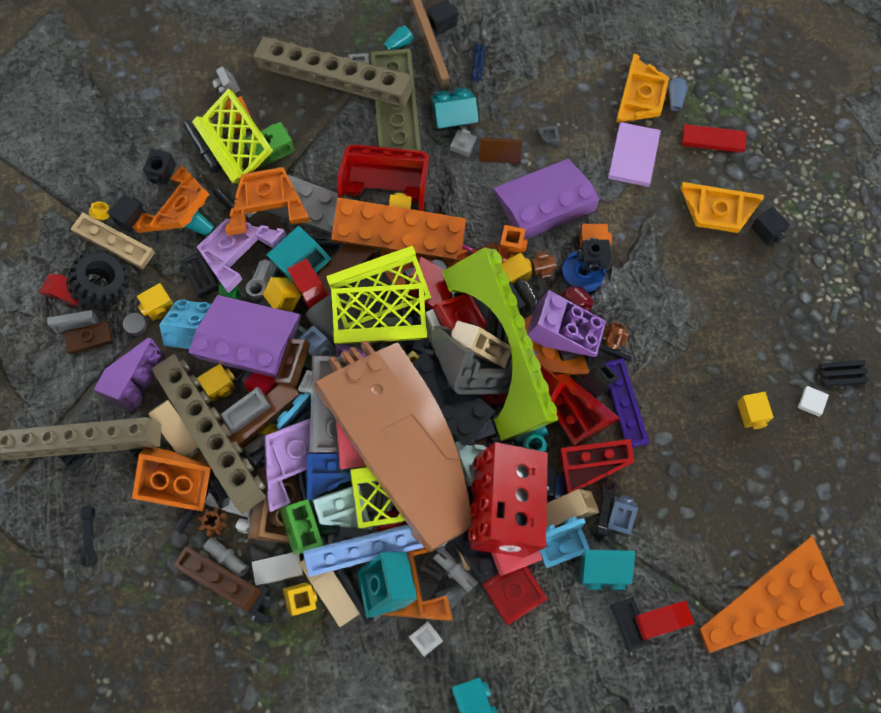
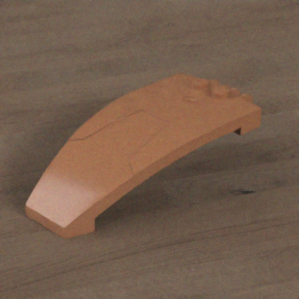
[314,341,472,552]

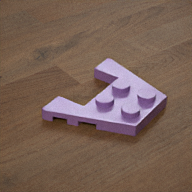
[197,218,287,293]
[264,419,337,512]

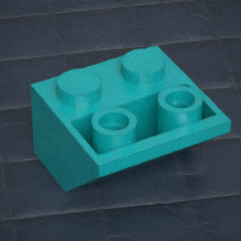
[430,87,479,128]
[267,226,331,287]

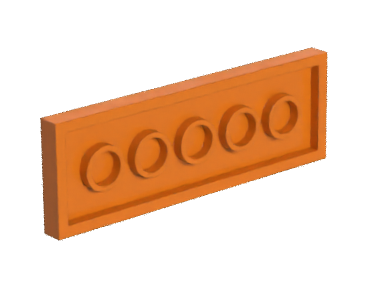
[331,198,466,262]

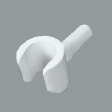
[236,515,251,534]

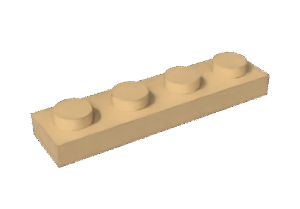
[71,213,155,270]

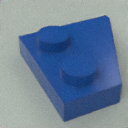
[306,453,355,501]

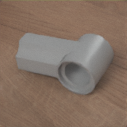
[246,259,278,304]

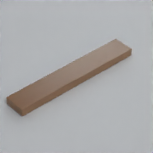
[409,0,450,91]

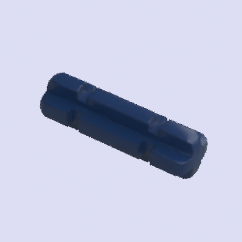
[471,44,486,81]

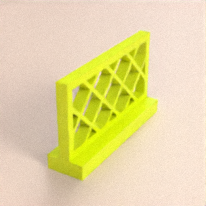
[192,89,273,184]
[326,246,431,329]
[331,284,427,345]
[350,467,405,528]

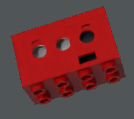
[469,442,548,558]

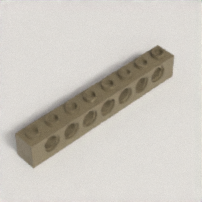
[254,37,413,108]
[151,354,267,514]
[0,417,161,461]

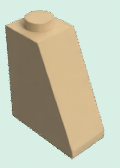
[148,398,199,458]
[546,489,600,528]

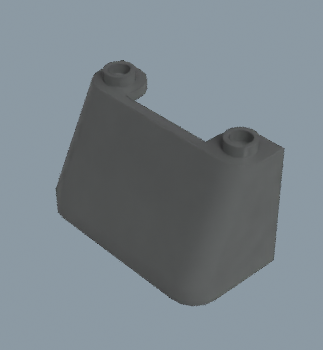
[306,272,413,354]
[431,326,538,394]

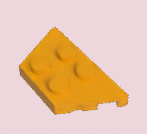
[616,54,669,123]
[681,182,764,233]

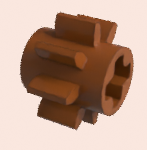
[531,250,556,279]
[602,322,629,349]
[198,507,229,538]

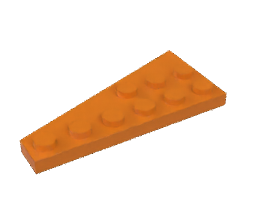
[698,536,844,653]

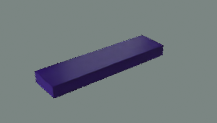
[605,358,649,448]

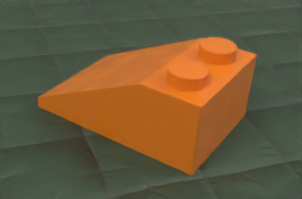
[132,447,211,512]

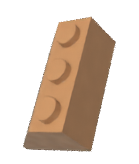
[248,466,306,543]

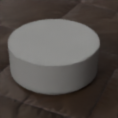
[123,313,147,336]

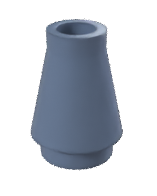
[668,78,688,111]

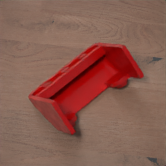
[337,145,429,211]

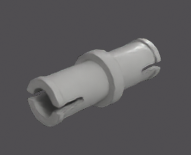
[203,537,249,578]
[433,548,478,593]

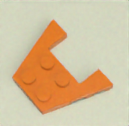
[132,165,210,233]
[225,167,310,236]
[524,314,589,378]
[382,547,453,621]

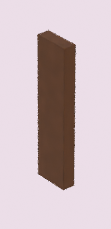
[173,546,261,612]

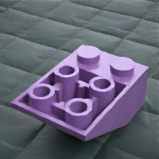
[527,290,606,357]
[94,338,163,412]

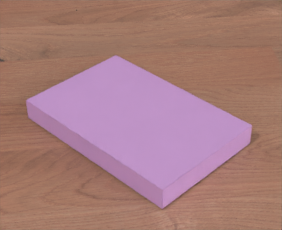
[608,122,661,187]

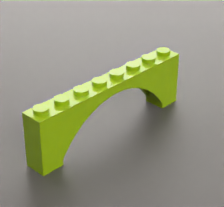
[442,248,558,441]

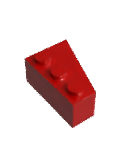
[553,374,620,445]
[557,439,634,495]

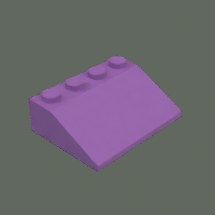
[494,158,599,239]
[189,295,301,378]

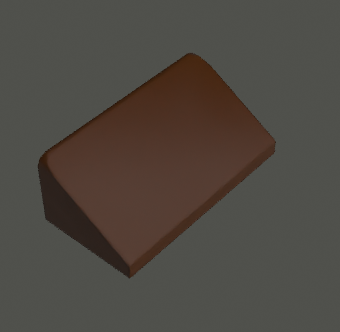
[479,137,522,164]

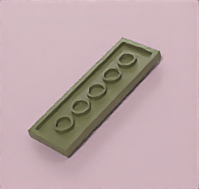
[371,49,421,151]

